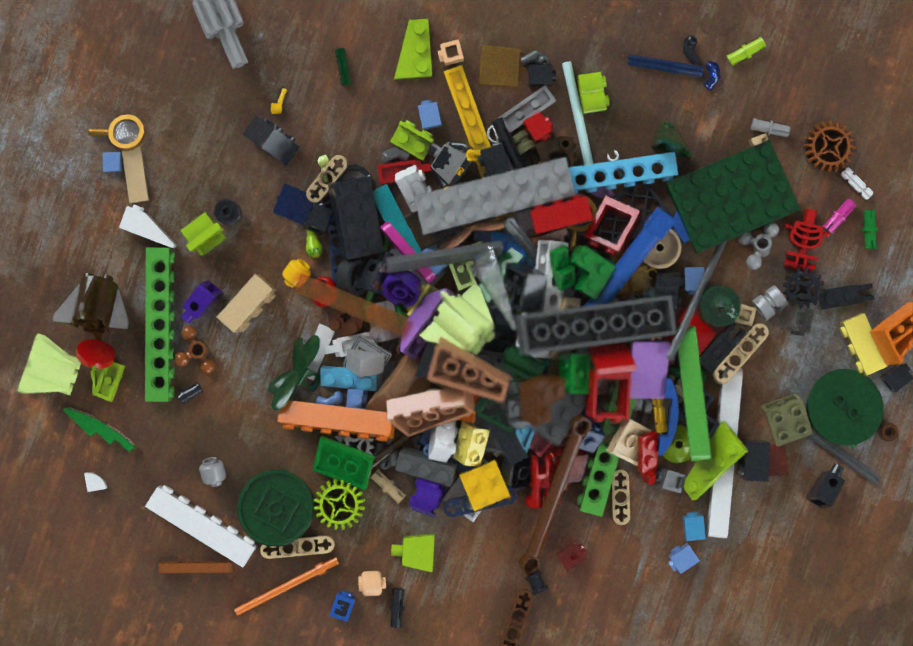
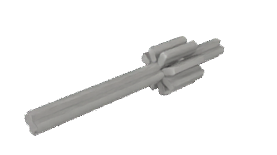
[192,0,248,69]

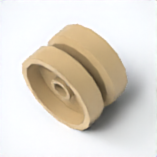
[643,229,682,269]

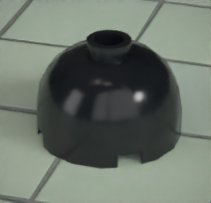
[500,452,532,491]

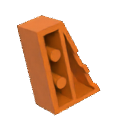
[869,302,913,365]

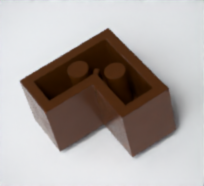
[520,373,565,426]

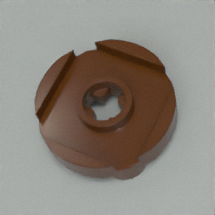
[328,298,366,336]

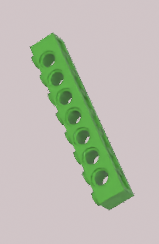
[145,248,175,402]
[576,379,636,517]

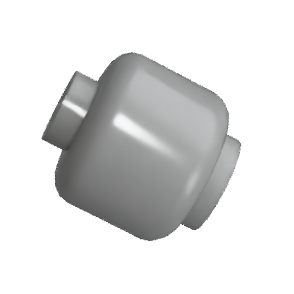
[199,457,226,487]

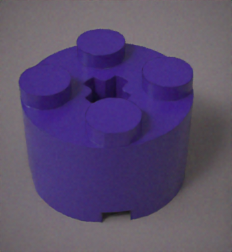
[409,477,445,518]

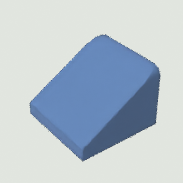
[103,152,122,172]

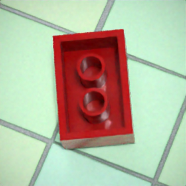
[530,194,593,235]

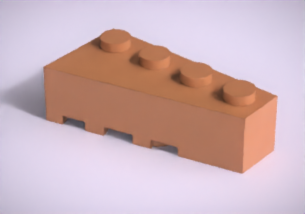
[427,336,511,402]
[387,387,475,437]

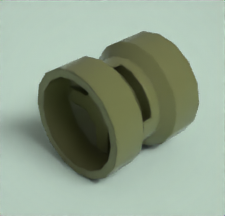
[512,129,535,155]

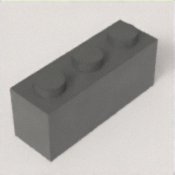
[395,446,459,487]

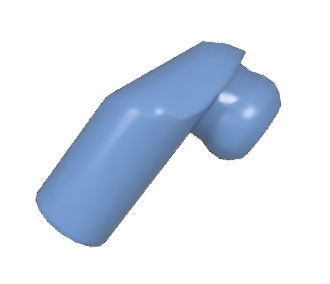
[316,391,344,406]

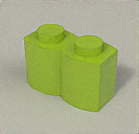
[577,72,609,114]

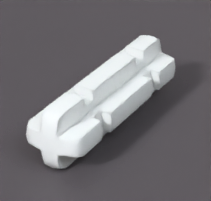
[841,167,873,200]

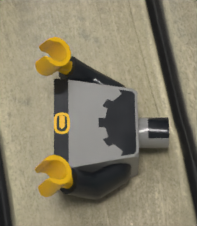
[427,141,481,189]

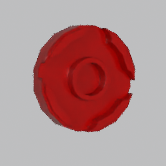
[76,339,115,369]

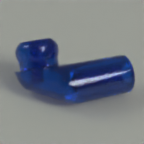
[704,61,721,91]

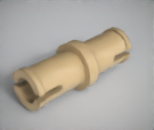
[370,469,406,504]

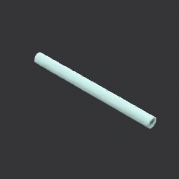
[562,61,596,174]

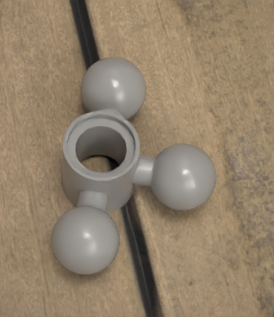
[737,222,779,270]

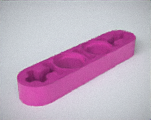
[380,221,436,284]

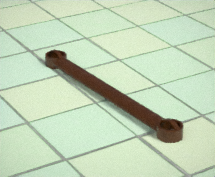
[519,415,591,574]

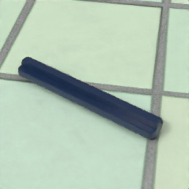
[628,55,703,77]

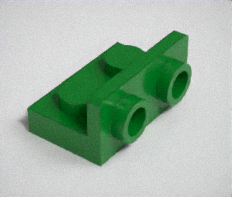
[558,354,590,394]

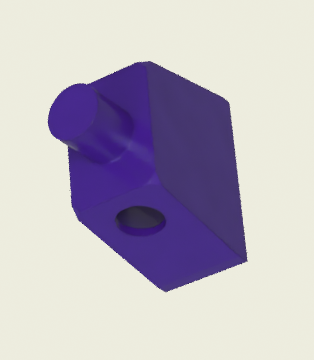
[181,280,223,323]

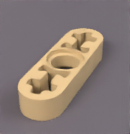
[306,155,348,202]
[611,469,630,525]

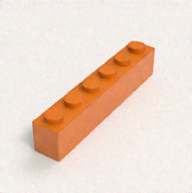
[277,400,395,442]

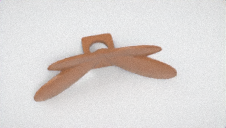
[438,217,516,250]

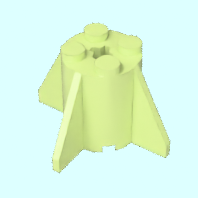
[420,283,495,355]
[17,333,81,395]

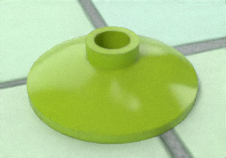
[663,425,690,463]

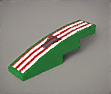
[63,407,138,452]

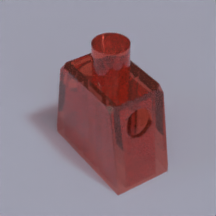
[548,446,589,490]

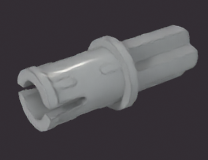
[751,118,790,137]

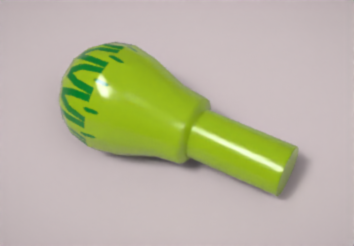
[306,229,323,258]

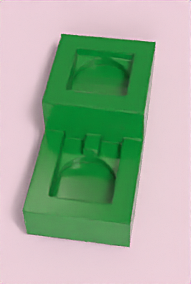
[549,245,575,291]

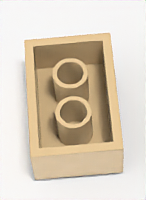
[217,274,276,333]

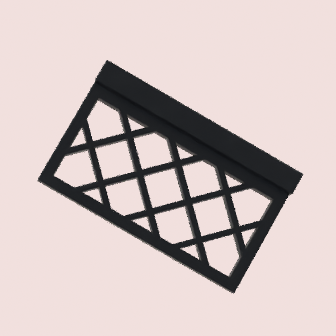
[582,181,671,259]

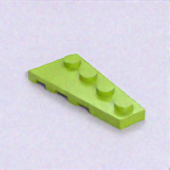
[683,421,748,500]

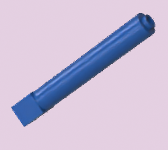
[584,207,676,307]

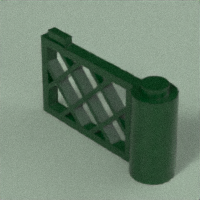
[475,345,547,433]

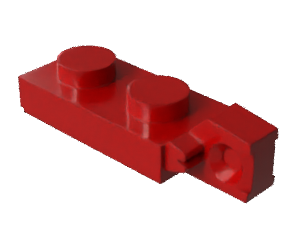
[377,160,432,185]
[638,431,658,485]

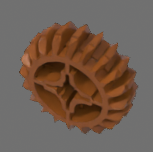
[803,120,856,173]

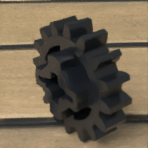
[783,267,825,309]

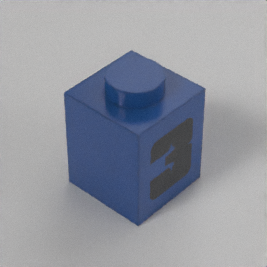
[329,590,356,622]

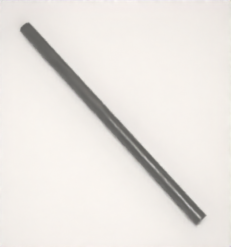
[666,241,727,361]

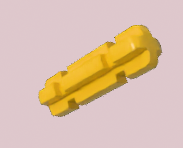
[652,399,667,433]

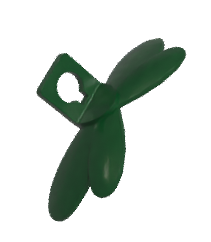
[268,335,321,410]

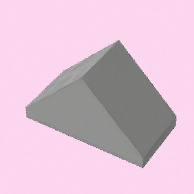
[346,349,385,377]

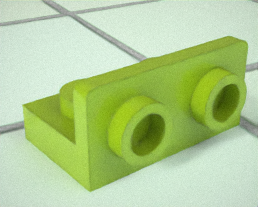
[390,120,434,161]

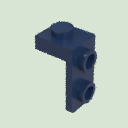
[580,408,606,453]

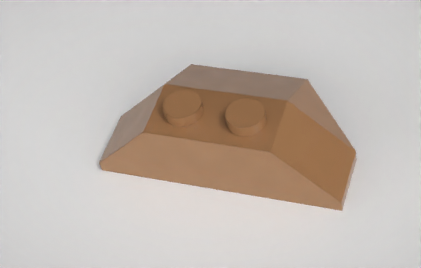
[365,354,431,412]

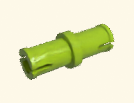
[727,37,766,66]

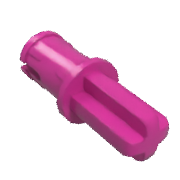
[823,199,856,234]

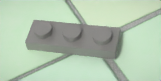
[498,85,556,132]

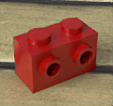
[522,111,553,144]

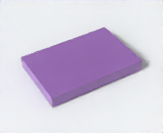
[630,340,671,399]

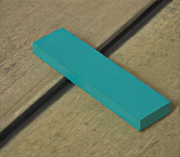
[373,184,422,256]

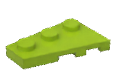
[394,19,432,80]

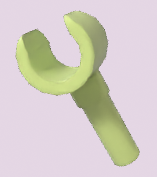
[318,155,329,183]

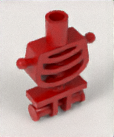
[783,209,830,272]

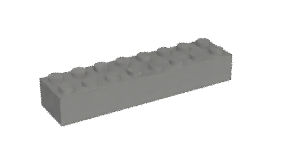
[414,157,575,235]

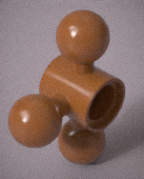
[174,325,216,374]

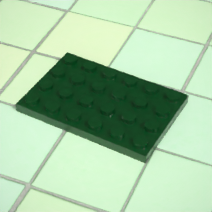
[665,139,801,254]

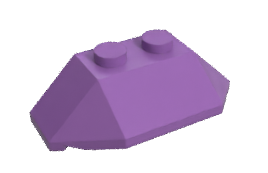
[400,288,458,360]

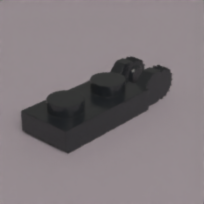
[819,283,875,310]
[699,321,745,374]

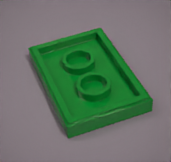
[313,436,375,491]

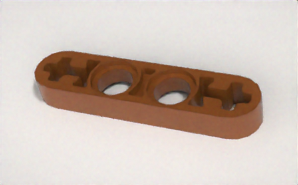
[158,561,233,573]

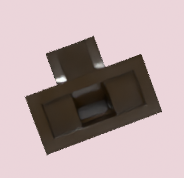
[527,136,577,168]

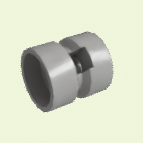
[752,285,789,321]

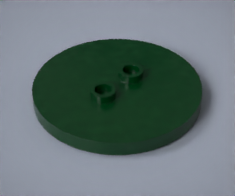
[806,369,884,446]
[237,469,314,547]

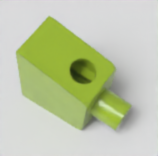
[391,533,435,572]

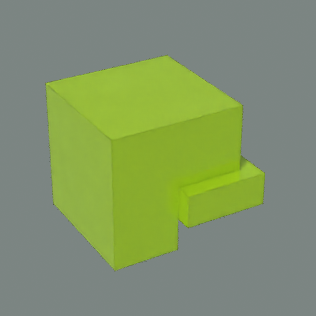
[180,212,227,256]

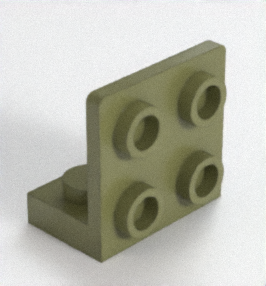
[761,393,813,446]

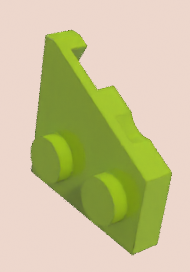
[91,361,125,402]

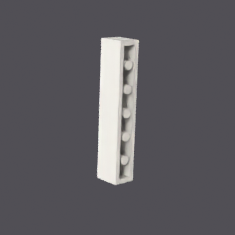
[145,485,257,567]

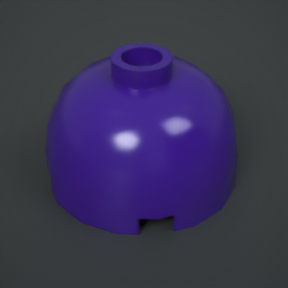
[382,270,422,307]

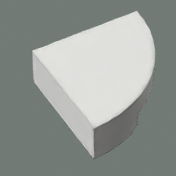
[84,472,108,492]

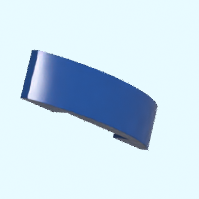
[658,376,679,455]

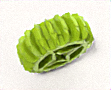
[314,479,365,530]

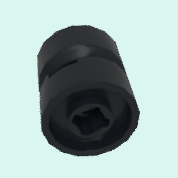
[214,199,242,225]

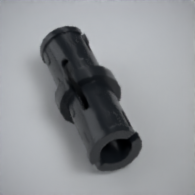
[390,588,405,628]

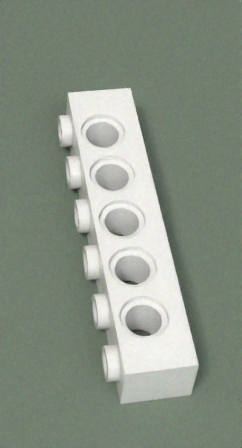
[530,240,569,359]

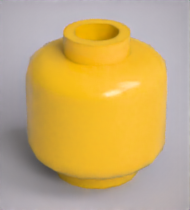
[282,259,311,288]

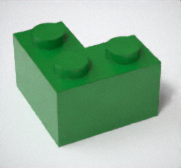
[569,245,615,300]

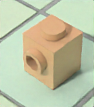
[438,39,464,66]

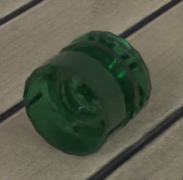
[696,286,741,326]

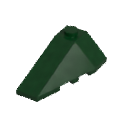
[651,122,691,159]

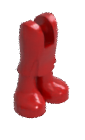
[525,454,561,509]

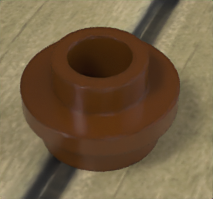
[878,422,898,442]

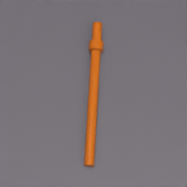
[234,557,340,615]

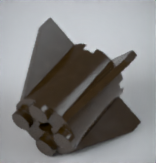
[52,273,130,340]

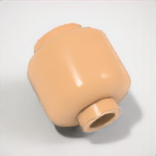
[358,571,386,596]

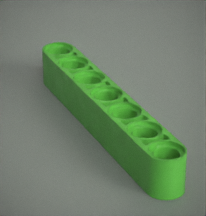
[676,326,711,461]

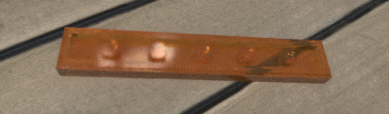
[294,274,409,336]

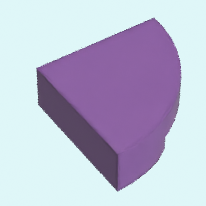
[591,179,615,198]

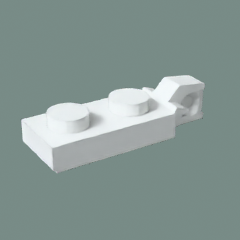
[324,332,377,357]

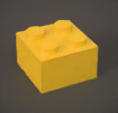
[459,459,510,511]

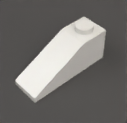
[119,205,177,249]

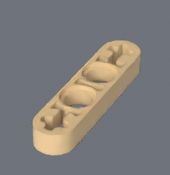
[713,324,769,385]
[260,535,335,559]

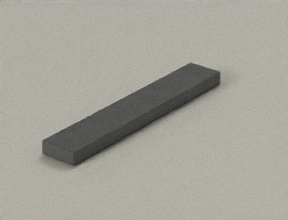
[386,241,503,274]

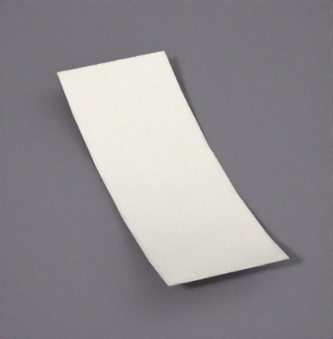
[307,323,335,380]

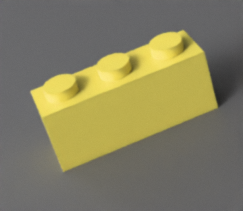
[839,313,888,376]

